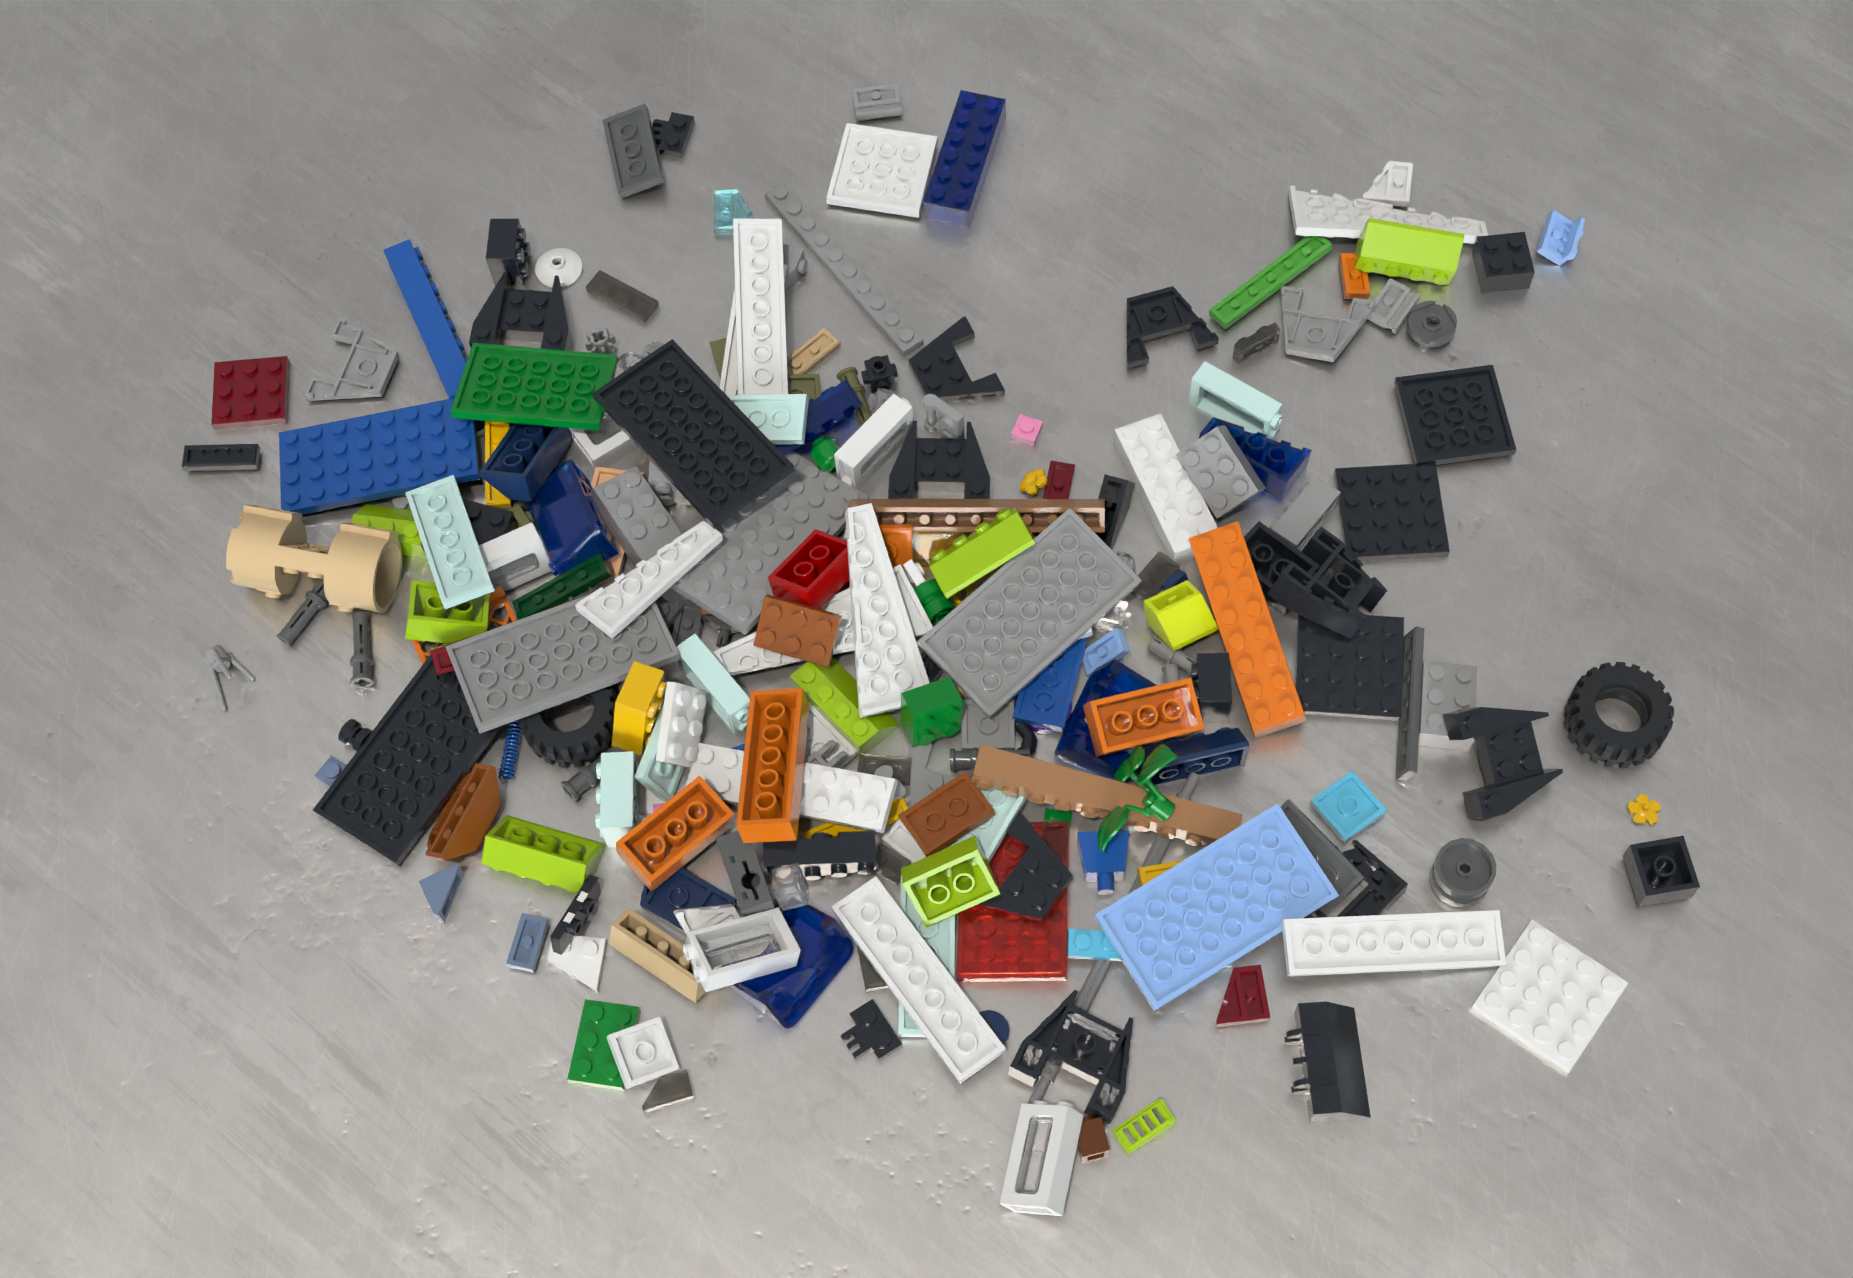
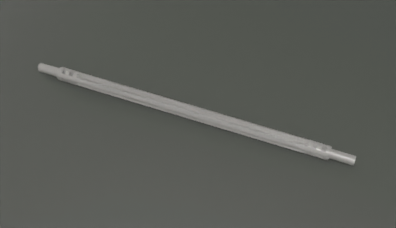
[1028,772,1200,1104]

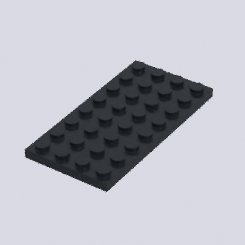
[592,339,795,529]
[313,643,501,866]

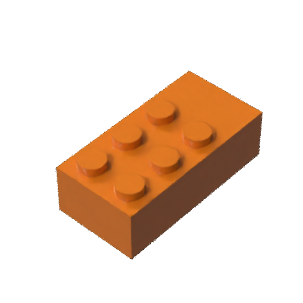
[1083,678,1205,757]
[616,775,735,892]

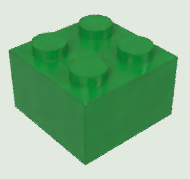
[900,677,963,748]

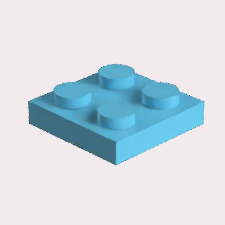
[1310,770,1387,844]

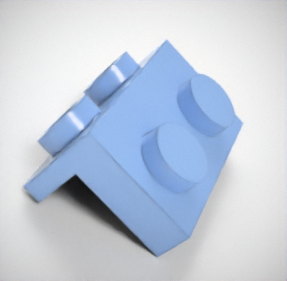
[1536,210,1585,266]

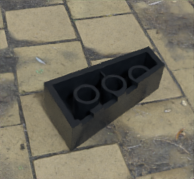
[763,831,882,883]

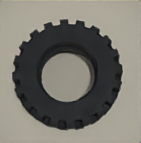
[1564,662,1674,768]
[518,685,617,768]

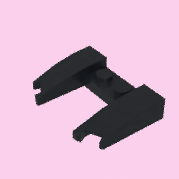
[1305,840,1408,918]

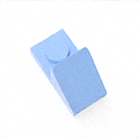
[1082,628,1130,676]

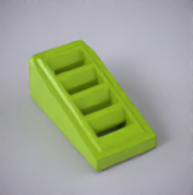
[1112,1097,1176,1155]

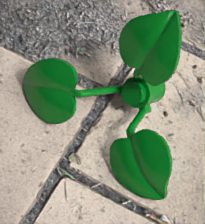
[1097,744,1178,852]

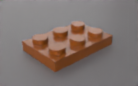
[753,594,842,667]
[898,771,996,857]

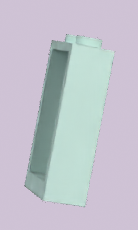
[1188,361,1283,447]
[676,634,750,737]

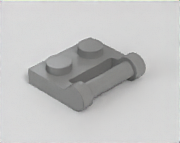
[923,394,965,439]

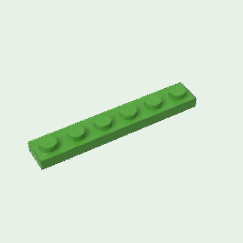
[1209,236,1332,330]

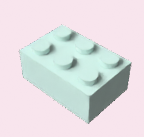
[595,751,640,847]

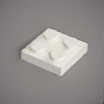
[606,1017,680,1090]

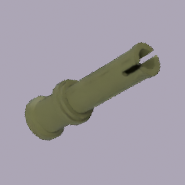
[836,367,872,426]

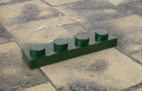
[512,553,612,620]

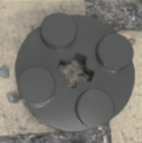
[1407,301,1457,349]

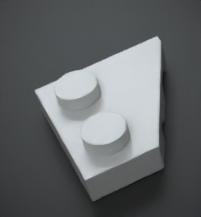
[547,936,607,992]

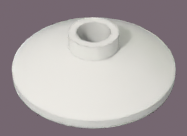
[535,248,583,289]

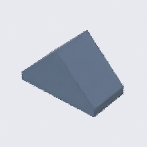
[419,864,464,923]

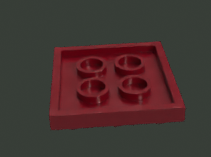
[211,356,290,430]

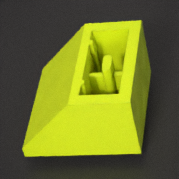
[1143,580,1218,652]

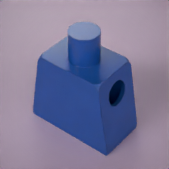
[1077,830,1129,895]

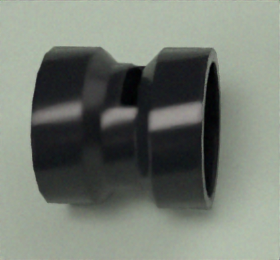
[338,719,373,752]

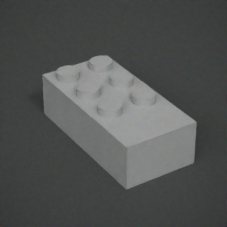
[590,466,682,568]

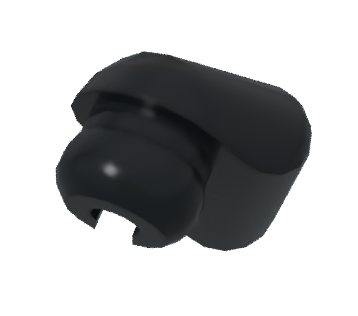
[1014,722,1038,757]

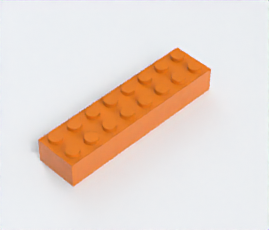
[1188,521,1307,738]

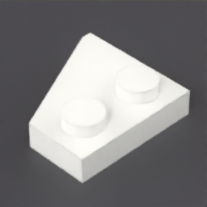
[1363,161,1413,207]
[673,904,740,936]

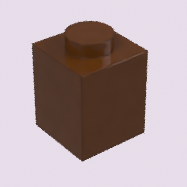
[1077,1115,1110,1163]

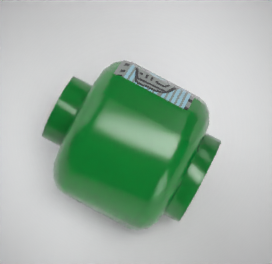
[810,436,842,474]

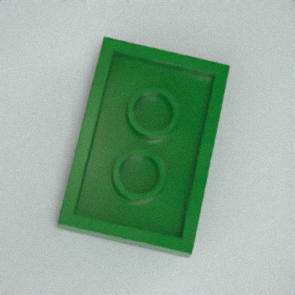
[567,999,640,1090]

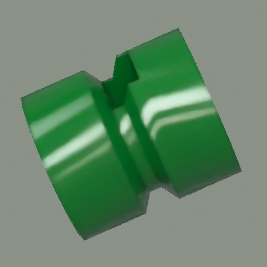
[914,579,956,627]

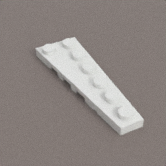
[575,521,723,639]

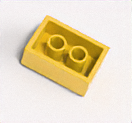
[612,661,667,756]

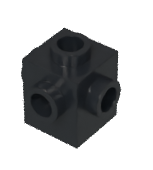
[861,355,898,394]

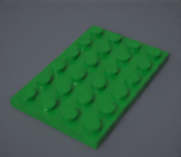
[450,343,618,431]

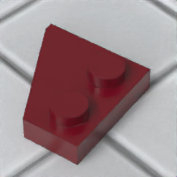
[1216,965,1270,1027]

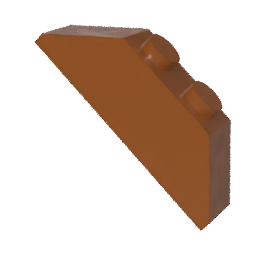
[425,763,501,861]

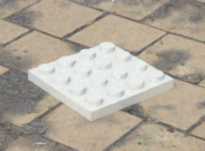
[826,123,938,218]
[1472,919,1628,1073]

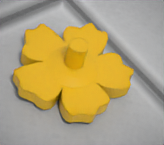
[1020,468,1048,496]
[1627,794,1661,825]

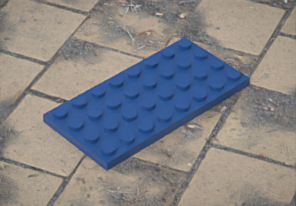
[279,398,480,514]

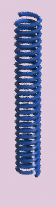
[498,719,522,780]

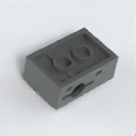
[716,830,779,917]

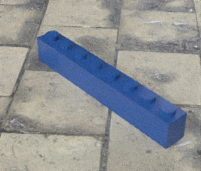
[383,239,468,399]

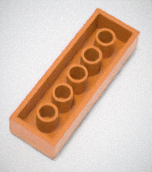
[736,688,809,843]

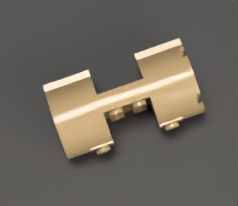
[226,505,403,613]

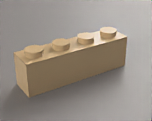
[609,908,715,1003]

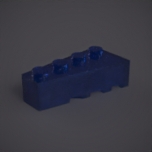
[774,379,863,455]
[1199,417,1312,500]

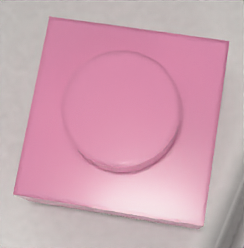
[1011,414,1043,446]

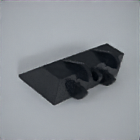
[1284,1001,1371,1123]

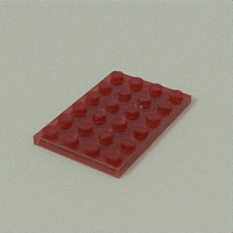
[956,821,1070,982]

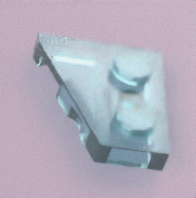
[714,190,755,235]

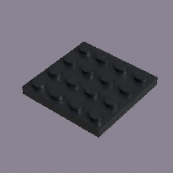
[1394,365,1516,465]
[1334,463,1450,561]
[1295,614,1404,720]

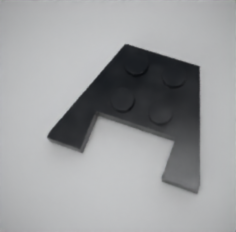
[1126,286,1219,369]
[908,316,1005,402]
[977,813,1073,922]

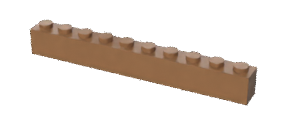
[848,499,1105,532]
[970,744,1243,846]

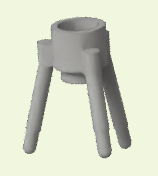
[204,645,255,711]

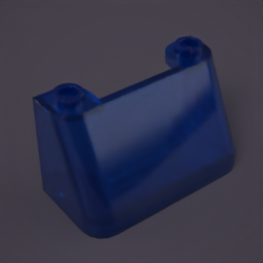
[527,459,619,576]
[1054,659,1157,782]
[729,895,854,1028]

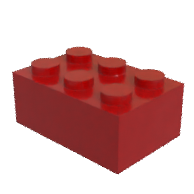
[768,529,850,609]

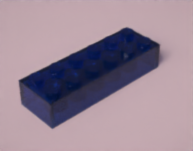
[923,90,1006,228]

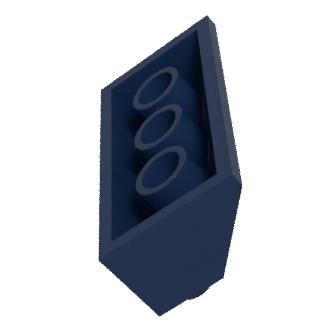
[479,423,571,502]
[1136,727,1249,788]

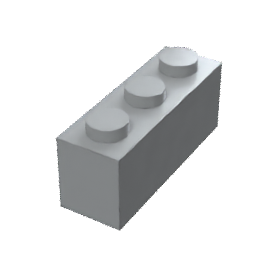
[1269,476,1341,550]

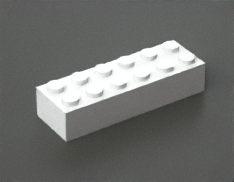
[1113,413,1218,567]

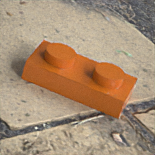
[1339,253,1370,299]

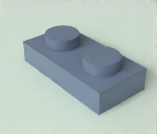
[506,913,550,973]

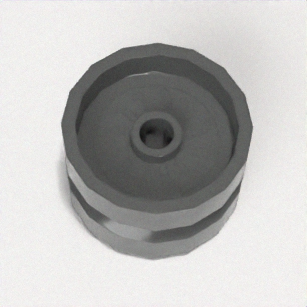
[1430,838,1496,908]

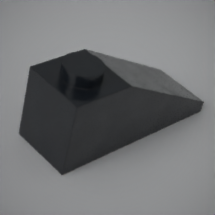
[1094,474,1136,550]

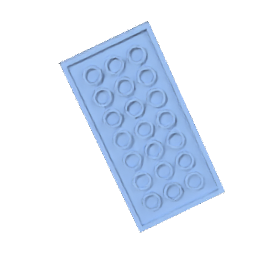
[1094,803,1339,1011]

